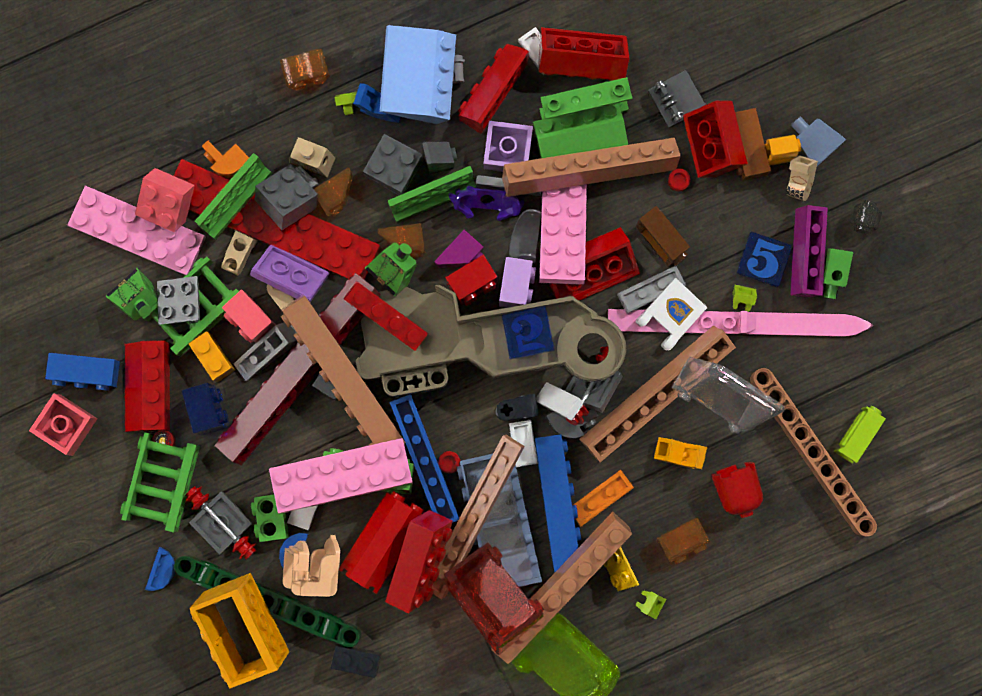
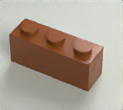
[735,108,771,181]

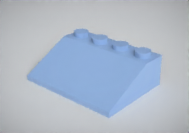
[380,25,456,124]

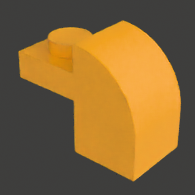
[654,437,707,469]

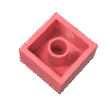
[135,168,195,232]
[222,289,276,343]
[29,393,98,456]

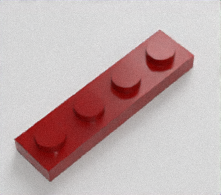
[344,281,428,351]

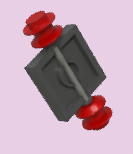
[565,346,623,425]
[185,486,256,560]

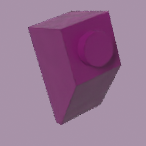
[434,230,484,268]

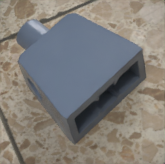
[791,116,846,166]

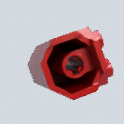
[338,491,424,594]

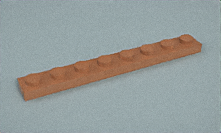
[432,435,525,599]

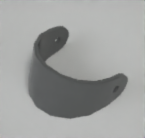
[509,209,542,264]

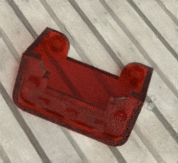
[444,542,544,655]

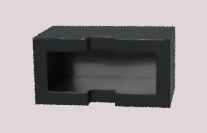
[331,644,382,678]

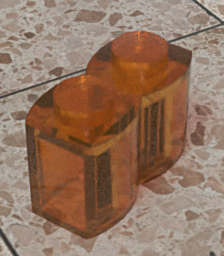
[280,49,330,90]

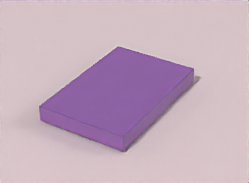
[250,245,329,303]

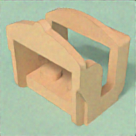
[282,535,340,597]

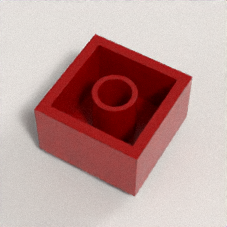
[445,254,498,306]

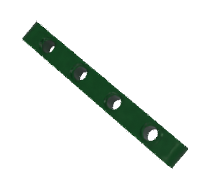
[174,555,361,647]

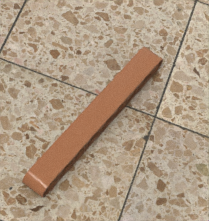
[750,368,877,536]

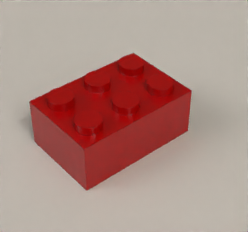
[683,101,748,178]

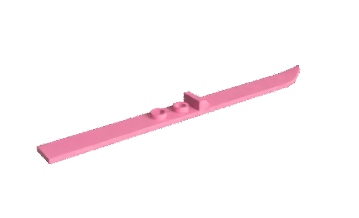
[608,309,873,337]

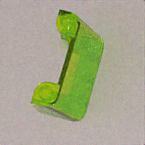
[511,613,621,696]

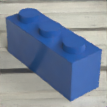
[45,353,120,391]

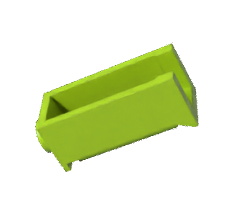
[834,406,886,464]

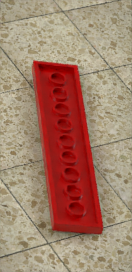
[174,159,380,280]

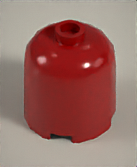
[711,462,763,518]

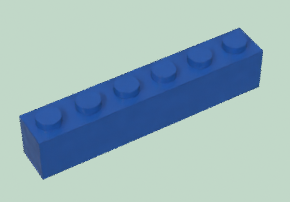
[390,394,459,523]
[534,435,581,572]

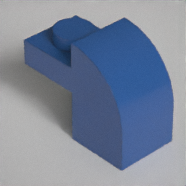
[353,83,401,123]

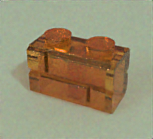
[656,518,710,564]

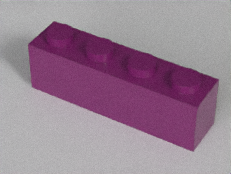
[790,205,828,298]

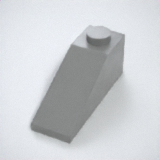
[234,323,298,381]

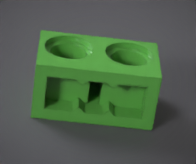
[251,495,289,542]

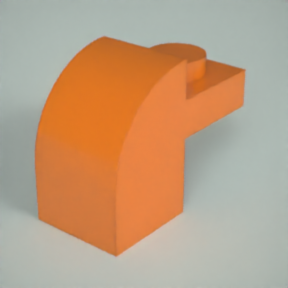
[202,141,249,179]

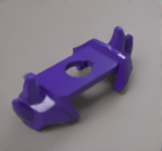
[448,186,524,221]

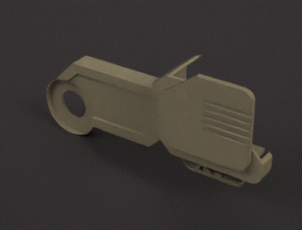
[356,285,626,397]

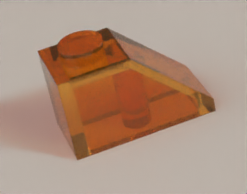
[314,167,353,216]
[378,223,425,258]

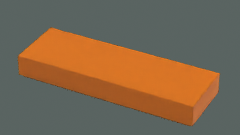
[573,470,634,527]

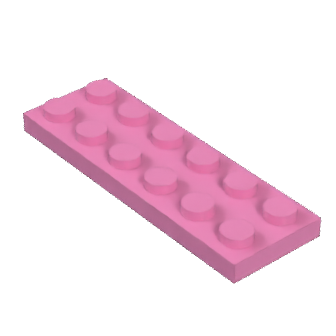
[539,184,587,284]
[68,186,206,275]
[269,438,413,514]

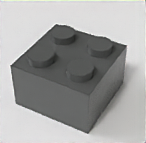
[363,134,424,196]
[255,164,318,230]

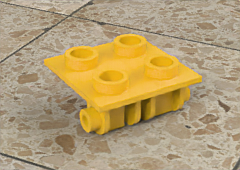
[603,546,639,591]

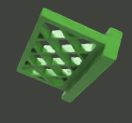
[195,153,272,240]
[388,166,477,223]

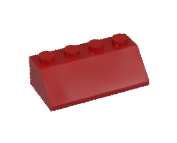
[538,27,629,81]
[458,44,529,134]
[549,227,640,300]
[125,341,170,432]

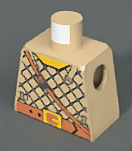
[289,138,335,178]

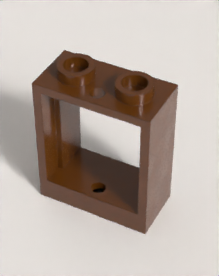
[635,205,690,267]

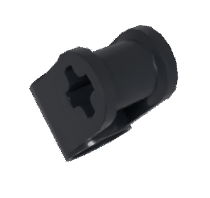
[496,394,539,421]

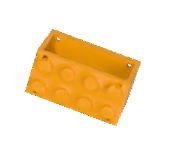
[189,573,289,689]

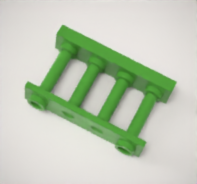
[539,77,632,120]
[141,257,239,357]
[120,432,200,532]

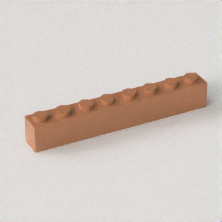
[502,138,680,197]
[280,294,405,446]
[579,326,736,462]
[491,512,632,664]

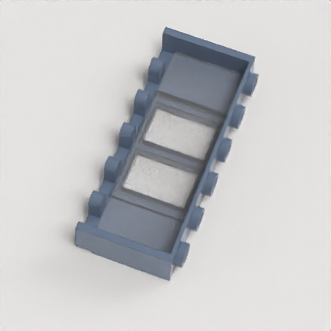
[457,454,542,593]

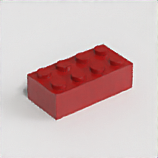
[385,510,453,614]

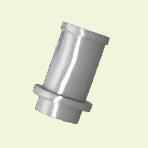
[453,55,465,83]
[295,166,319,190]

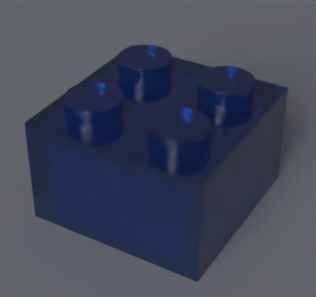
[182,383,229,436]

